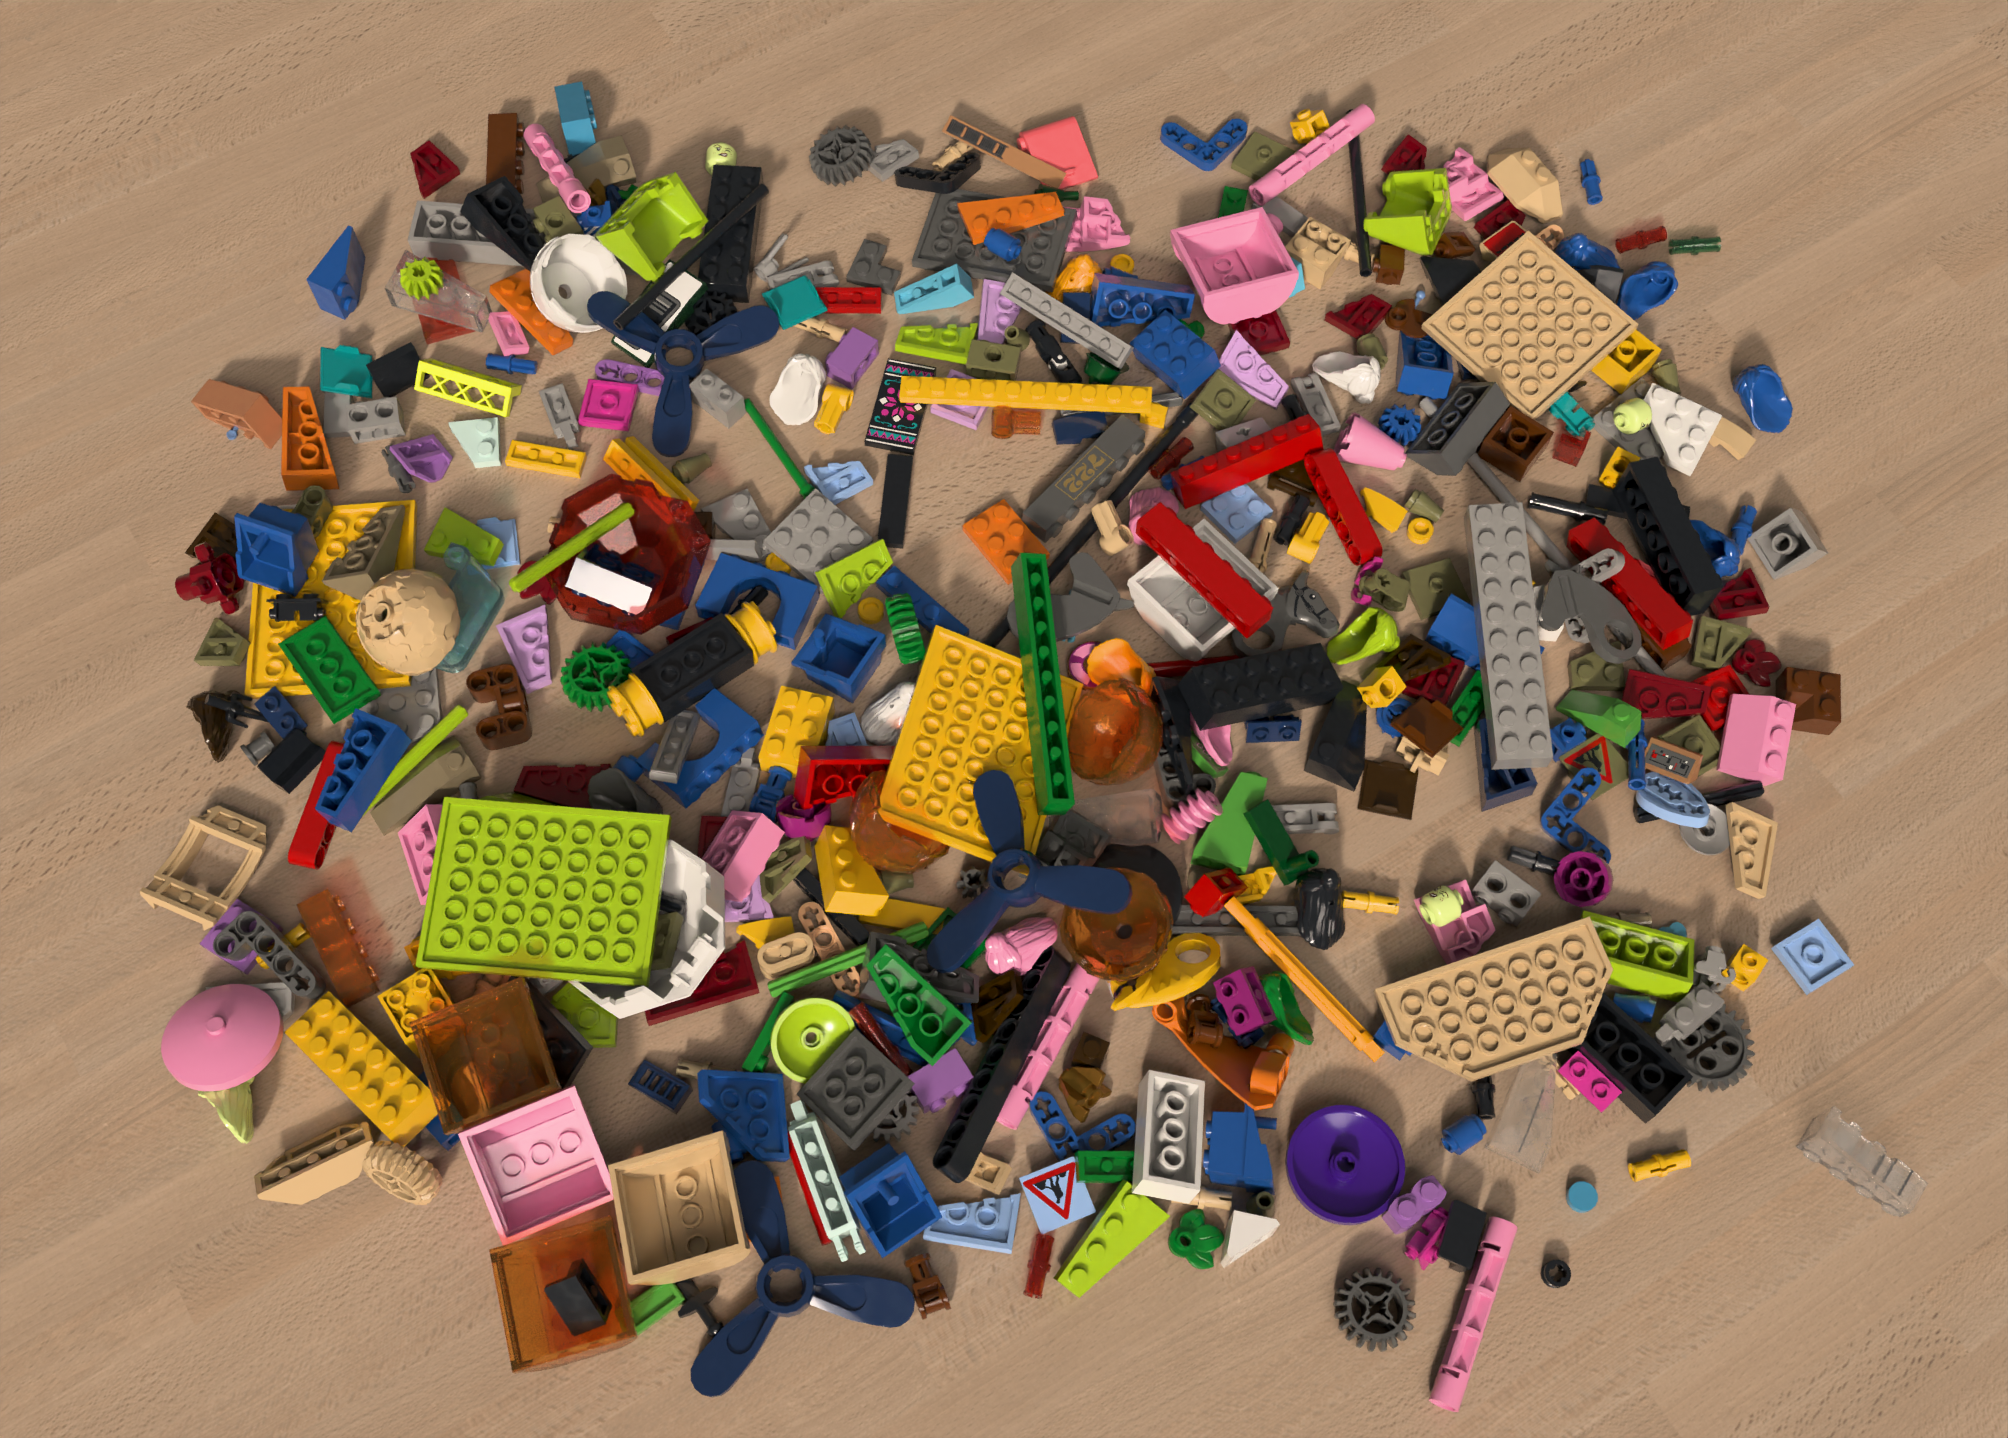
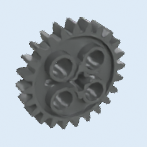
[1660,1004,1755,1093]

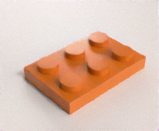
[962,499,1050,585]

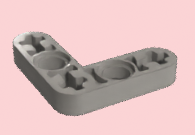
[1564,548,1625,644]

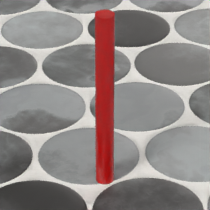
[788,1131,833,1246]

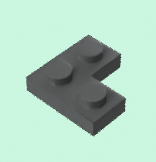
[846,239,901,296]

